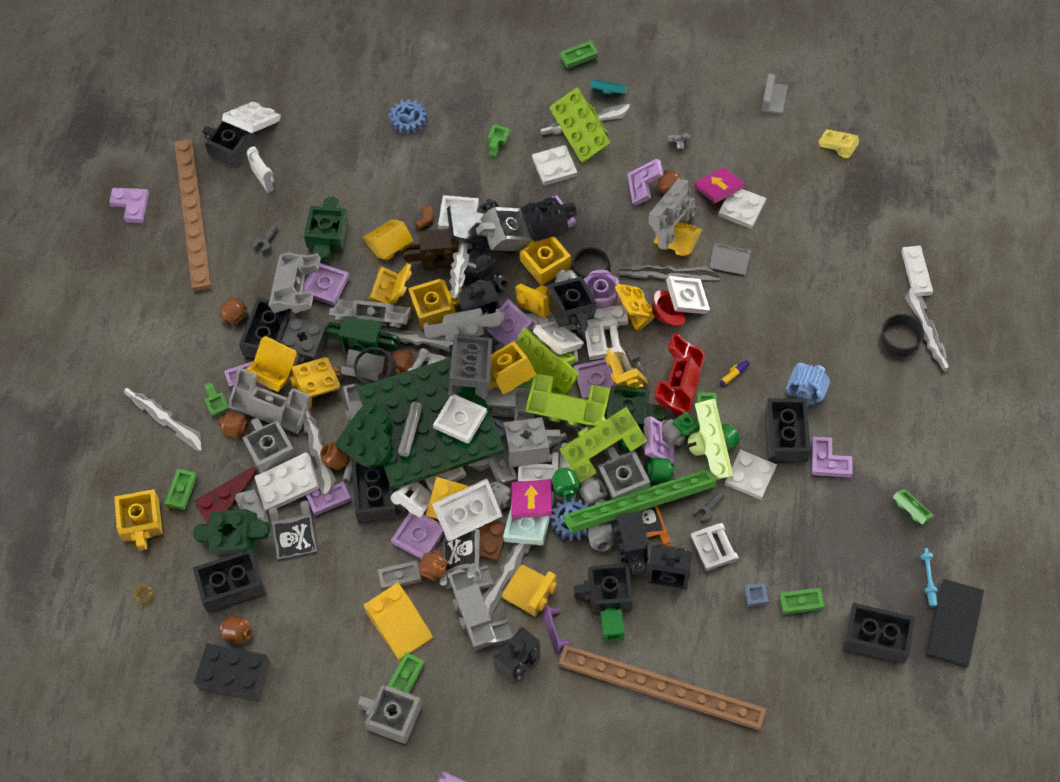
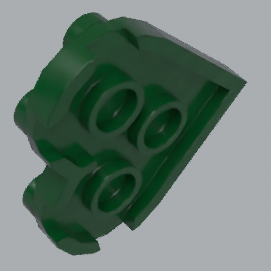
[334,402,392,469]

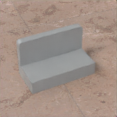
[762,74,788,115]
[710,243,751,275]
[341,349,386,381]

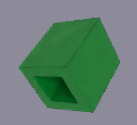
[600,608,624,642]

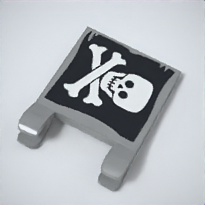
[269,501,317,560]
[440,529,481,589]

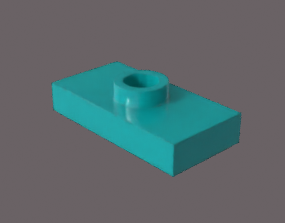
[590,79,627,94]

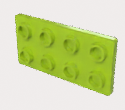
[550,88,611,163]
[515,328,579,395]

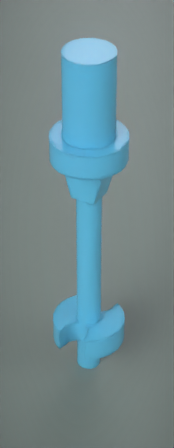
[921,548,938,608]

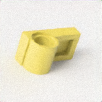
[818,129,859,158]

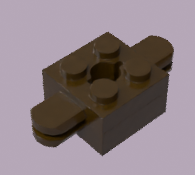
[403,229,476,270]

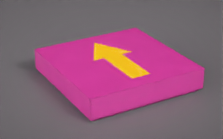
[694,167,745,203]
[511,479,552,519]

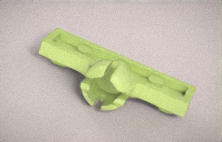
[688,399,733,480]

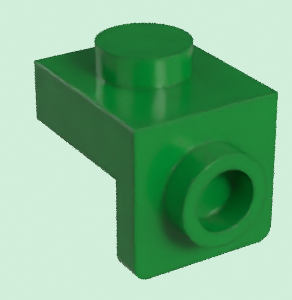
[673,412,700,440]

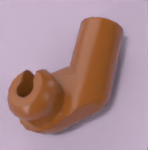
[415,206,434,230]

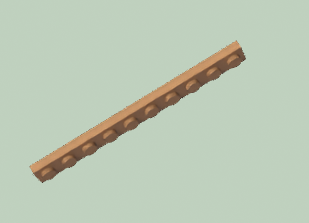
[175,139,212,292]
[558,645,766,731]

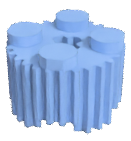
[786,362,830,406]

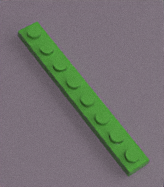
[564,469,717,533]

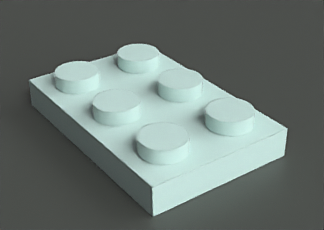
[503,491,555,545]

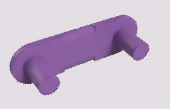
[543,604,570,653]

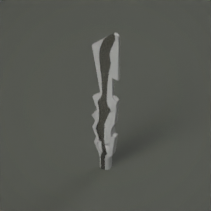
[619,265,720,281]

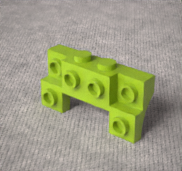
[525,373,611,426]
[560,407,647,483]

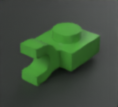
[488,124,510,157]
[204,382,230,418]

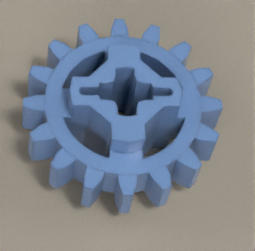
[389,99,428,134]
[550,498,589,541]

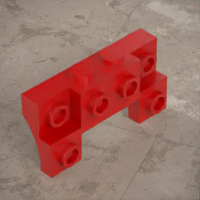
[654,334,705,418]

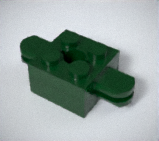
[304,197,349,263]
[325,316,400,355]
[605,385,667,434]
[193,509,271,555]

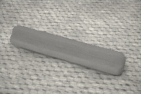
[398,402,422,457]

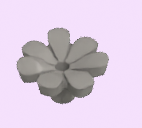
[668,133,691,149]

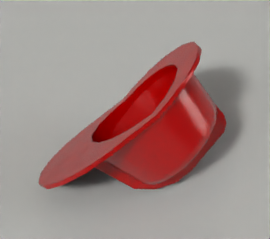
[652,290,685,326]

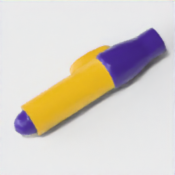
[720,360,750,385]

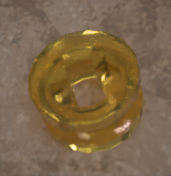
[134,584,153,604]

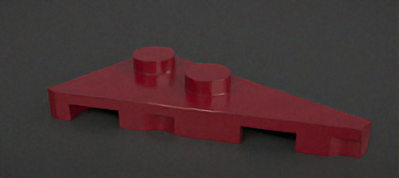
[194,466,257,524]

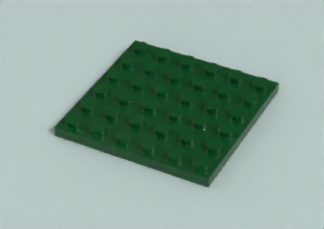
[357,357,505,490]

